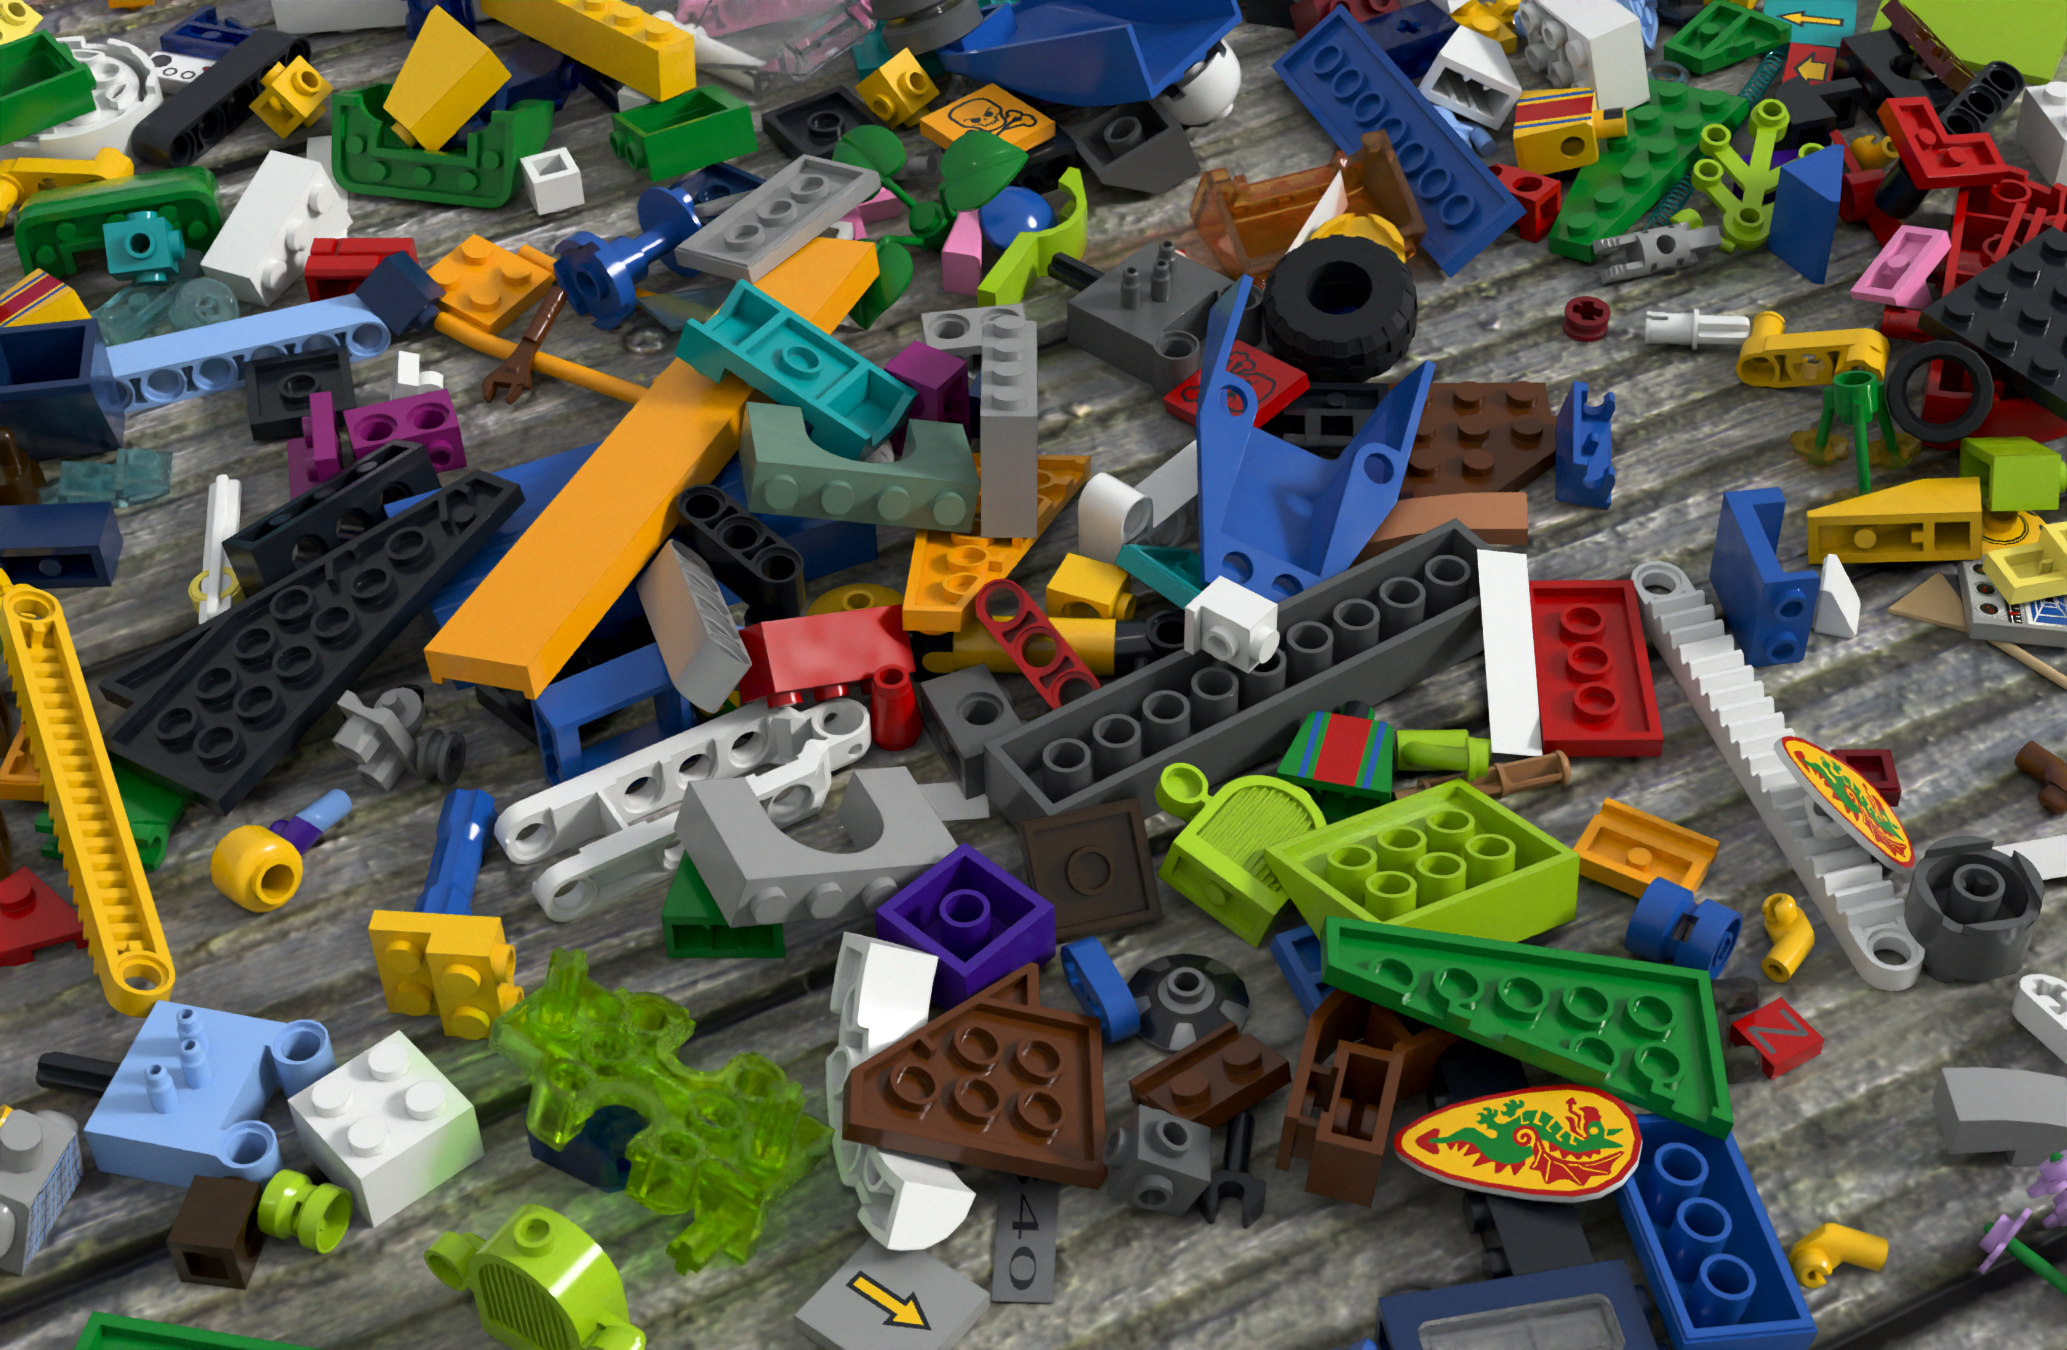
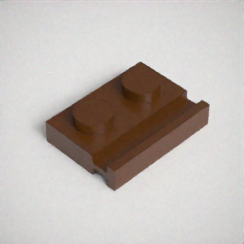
[1128,1020,1292,1131]

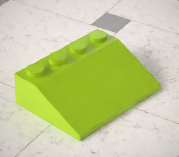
[1870,0,2067,86]
[1264,778,1580,943]

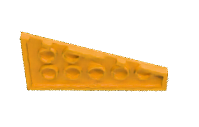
[902,453,1091,635]

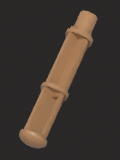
[1391,750,1571,802]

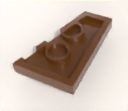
[1881,0,1976,97]

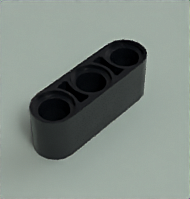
[677,484,806,620]

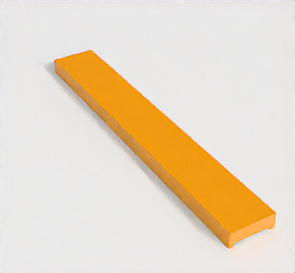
[423,237,880,700]

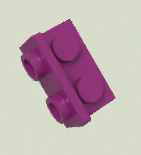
[287,391,344,500]

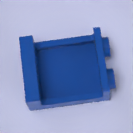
[1709,487,1820,667]

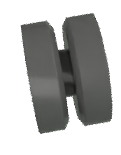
[868,0,983,57]

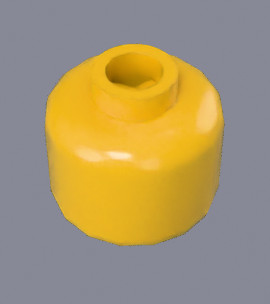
[210,825,303,913]

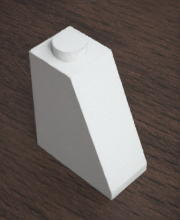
[1418,25,1523,131]

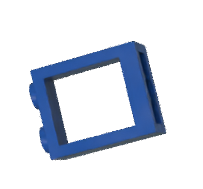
[530,642,699,789]

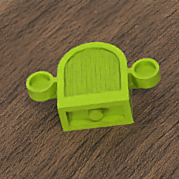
[1155,763,1327,949]
[424,1204,646,1350]

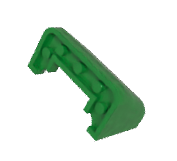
[331,82,554,208]
[14,166,226,280]

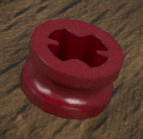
[1562,296,1611,342]

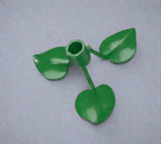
[832,125,1029,330]

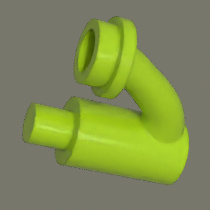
[1394,729,1492,782]

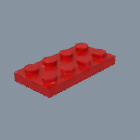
[1529,580,1664,757]

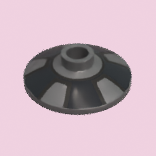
[1127,953,1250,1055]

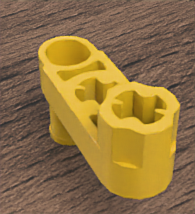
[0,147,134,228]
[1736,311,1890,388]

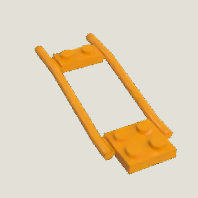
[426,234,715,405]

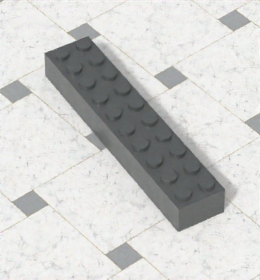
[983,518,1529,829]

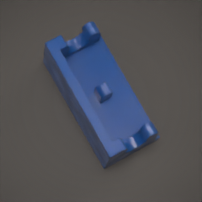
[1555,381,1615,510]

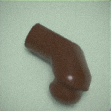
[2014,741,2067,816]

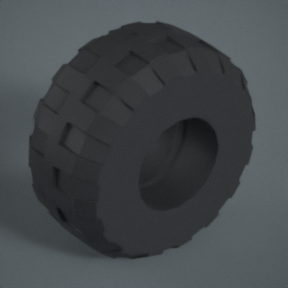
[1262,234,1418,383]

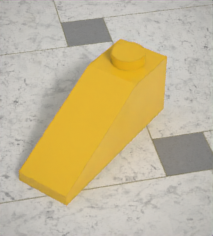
[1807,477,1982,564]

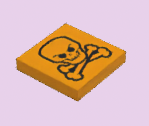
[919,83,1055,151]

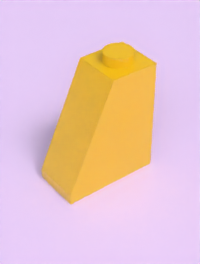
[383,5,512,151]

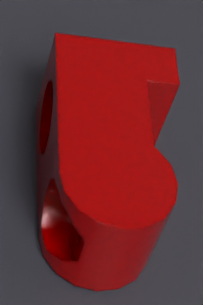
[1488,163,1561,243]

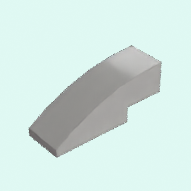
[1932,1067,2067,1167]

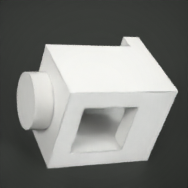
[1184,576,1280,673]

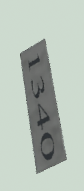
[991,1171,1059,1303]

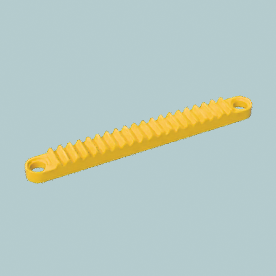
[0,587,176,1018]

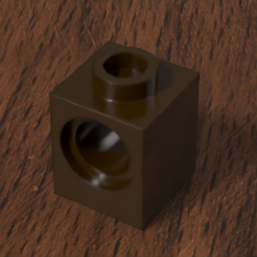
[166,1175,268,1290]

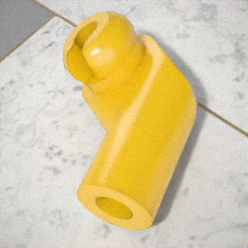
[1849,135,1899,171]
[1761,893,1815,983]
[1788,1222,1889,1289]

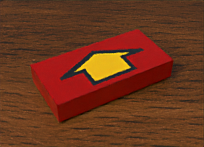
[1782,42,1837,85]

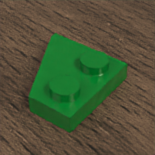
[1664,0,1792,75]

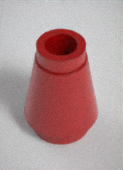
[868,664,924,751]

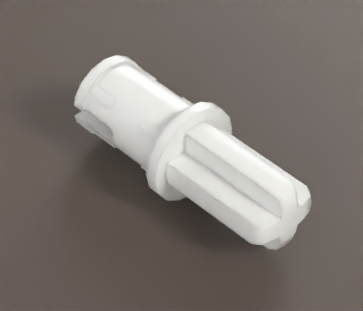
[1645,308,1750,350]

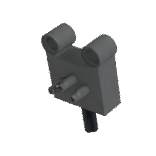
[1047,241,1263,397]

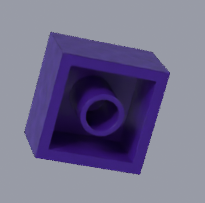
[875,842,1056,1011]

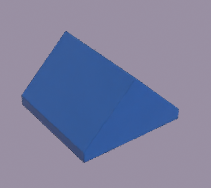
[1766,144,1845,285]

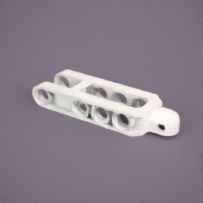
[494,698,871,922]

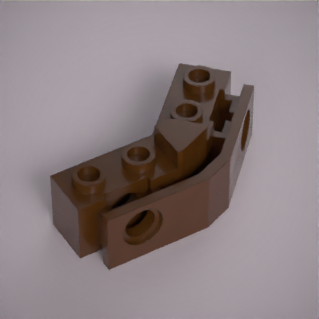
[1275,989,1494,1208]

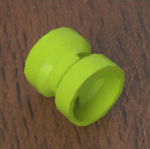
[257,1169,353,1254]

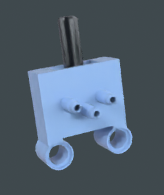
[35,1000,338,1193]

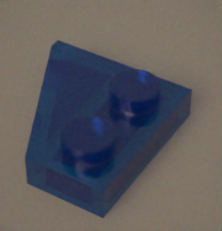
[160,4,256,61]

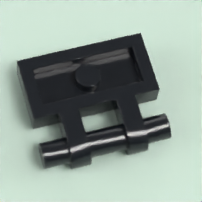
[1283,382,1389,457]

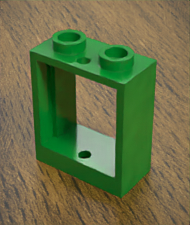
[0,29,97,147]
[609,84,758,183]

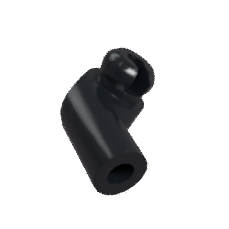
[1655,0,1710,28]

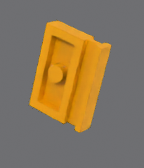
[1572,797,1720,899]

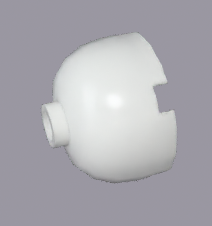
[1156,38,1241,125]

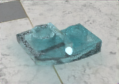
[58,448,173,509]

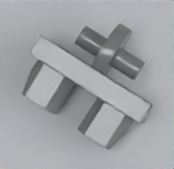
[332,687,425,792]

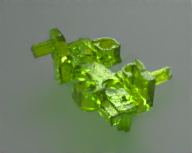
[488,947,835,1276]

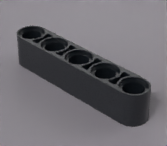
[131,27,311,169]
[1874,61,2025,219]

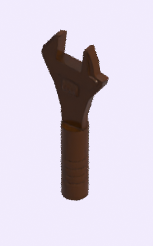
[482,286,568,405]

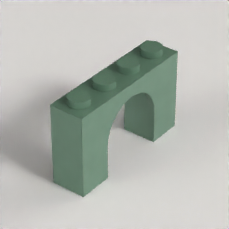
[739,401,981,534]

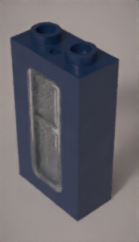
[1374,1258,1668,1350]

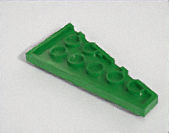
[1548,78,1749,263]
[1320,915,1734,1141]

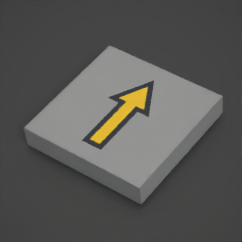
[794,1236,990,1350]

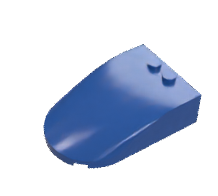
[935,0,1243,107]

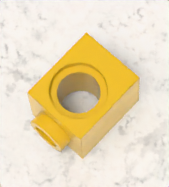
[1046,553,1137,619]

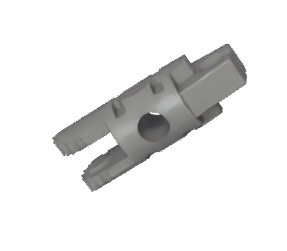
[1592,222,1722,284]

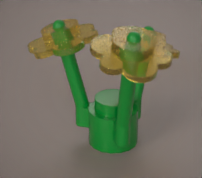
[1789,370,1924,501]

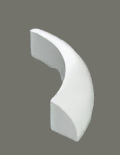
[826,931,976,1251]

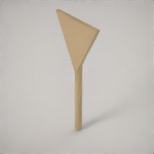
[1887,571,2067,690]

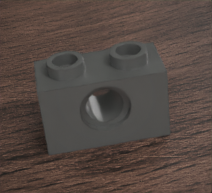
[920,663,1028,800]

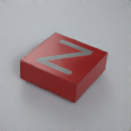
[1728,997,1824,1081]

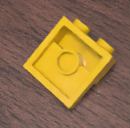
[368,910,524,1040]

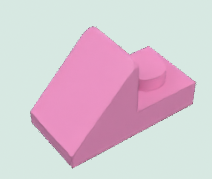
[1850,225,1952,310]

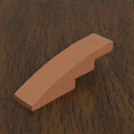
[1347,492,1529,570]

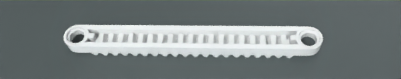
[1631,561,1925,992]

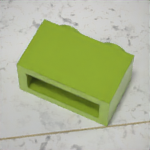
[1959,436,2067,512]

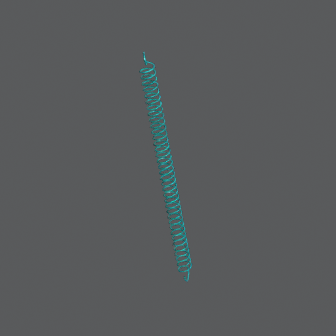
[1643,51,1787,231]

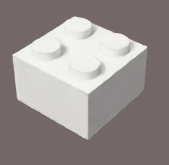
[287,1030,485,1228]

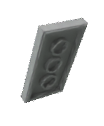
[674,154,882,285]

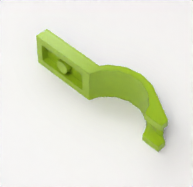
[977,167,1088,308]

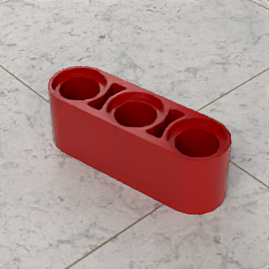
[975,578,1103,710]

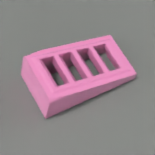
[941,209,982,296]

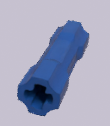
[413,788,498,916]

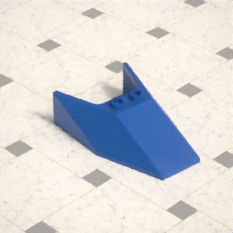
[1196,274,1436,604]

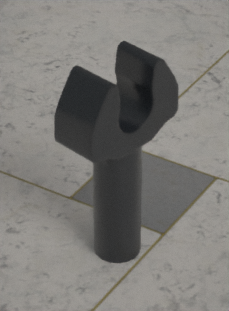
[1198,1112,1266,1229]

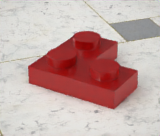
[1877,96,2009,190]

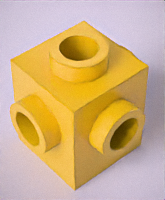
[854,47,940,130]
[248,55,334,140]

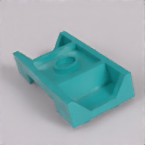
[674,279,918,462]

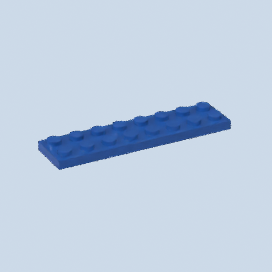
[1271,4,1527,278]

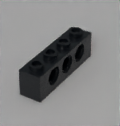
[221,439,442,599]

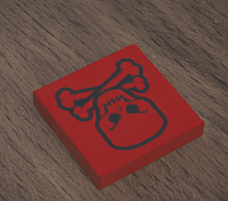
[1162,339,1310,429]

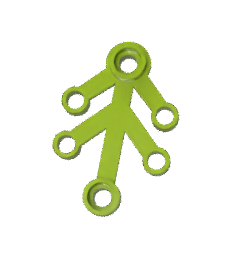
[1691,99,1824,250]

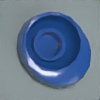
[978,186,1059,253]

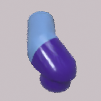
[268,789,352,856]

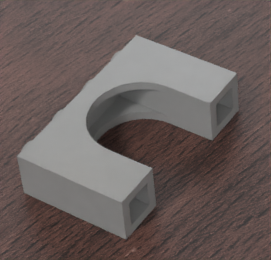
[980,315,1038,538]
[674,766,958,928]

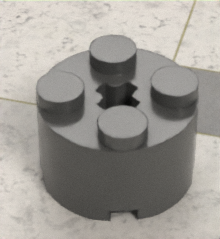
[1904,836,2045,983]

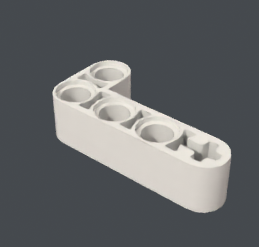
[1078,439,1199,582]

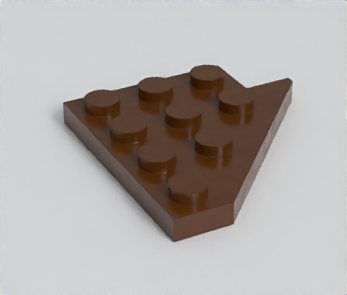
[1388,381,1557,501]
[842,962,1108,1190]

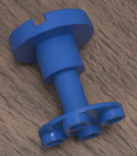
[553,186,702,330]

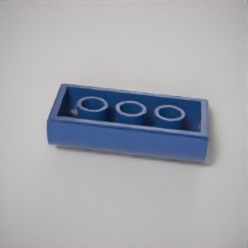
[1612,1113,1818,1350]

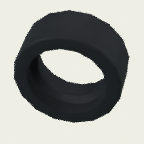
[1886,340,1995,444]

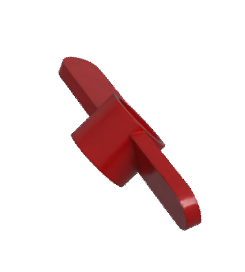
[1829,128,1906,248]

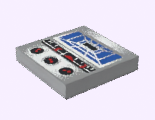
[1957,555,2067,648]

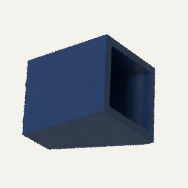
[0,318,126,460]

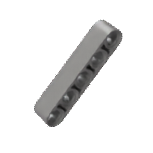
[635,539,752,713]

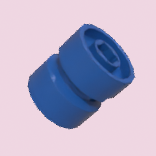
[1624,877,1743,985]

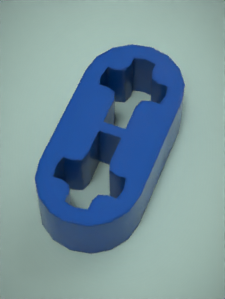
[1060,936,1141,1044]

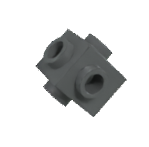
[1102,1104,1211,1218]

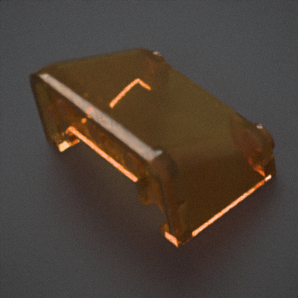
[1189,129,1428,290]

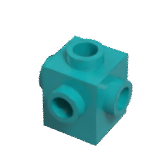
[102,211,185,286]

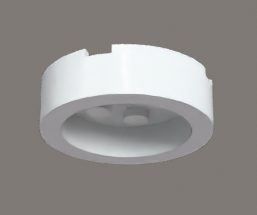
[0,36,164,187]

